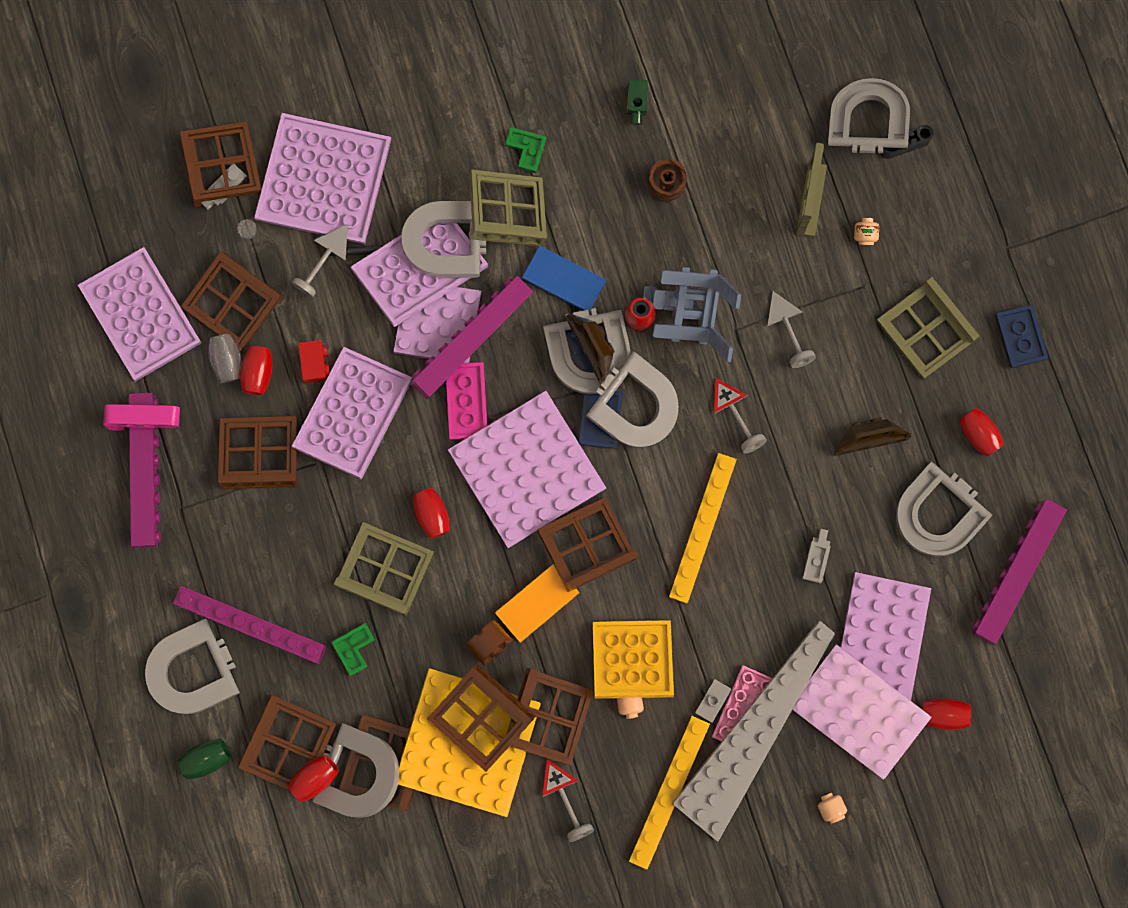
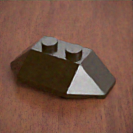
[566,314,615,384]
[834,417,911,456]

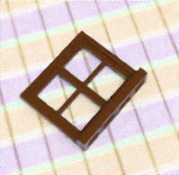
[180,122,261,208]
[181,251,285,352]
[218,416,298,489]
[537,497,639,592]
[427,663,536,772]
[506,668,594,766]
[238,695,336,790]
[339,715,414,811]

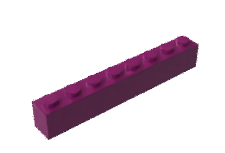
[410,276,533,400]
[129,393,161,549]
[972,499,1067,646]
[173,586,327,665]

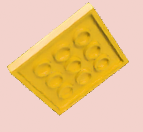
[593,621,674,699]

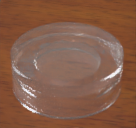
[237,219,257,239]

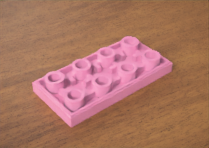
[712,665,772,741]

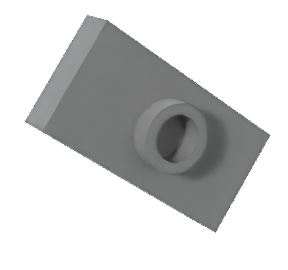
[695,679,731,723]

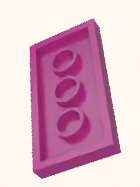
[446,362,487,441]

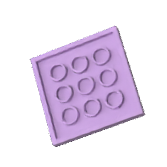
[394,287,481,363]

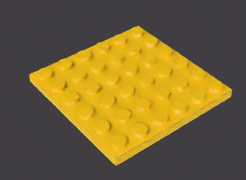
[398,668,541,817]

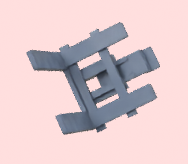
[643,267,741,362]

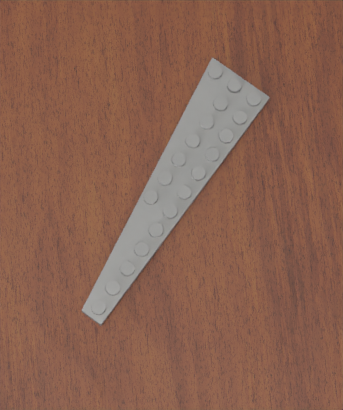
[672,621,835,842]

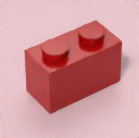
[299,340,330,384]

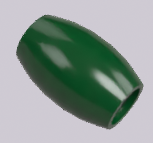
[178,739,231,779]

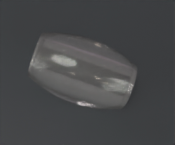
[208,334,242,383]

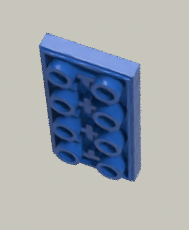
[522,246,606,313]

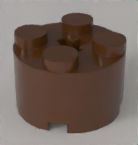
[648,159,687,203]
[466,620,513,667]

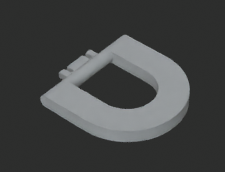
[828,78,910,153]
[402,201,486,278]
[543,308,630,394]
[586,351,679,447]
[896,461,992,557]
[145,619,240,714]
[312,723,399,818]

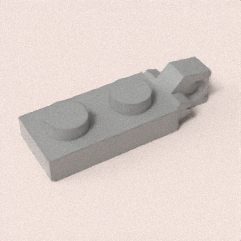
[201,164,248,210]
[802,529,831,584]

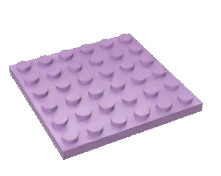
[255,113,391,244]
[448,391,606,548]

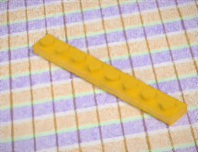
[669,453,737,604]
[629,716,710,869]

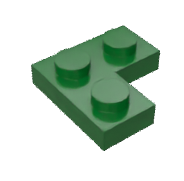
[506,127,547,173]
[331,623,376,676]

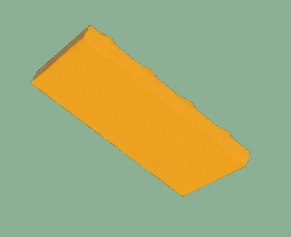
[495,564,580,643]

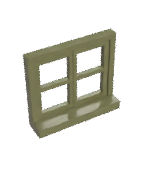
[796,143,827,238]
[469,170,547,246]
[876,277,979,380]
[334,522,434,616]

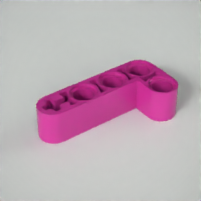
[103,405,180,431]

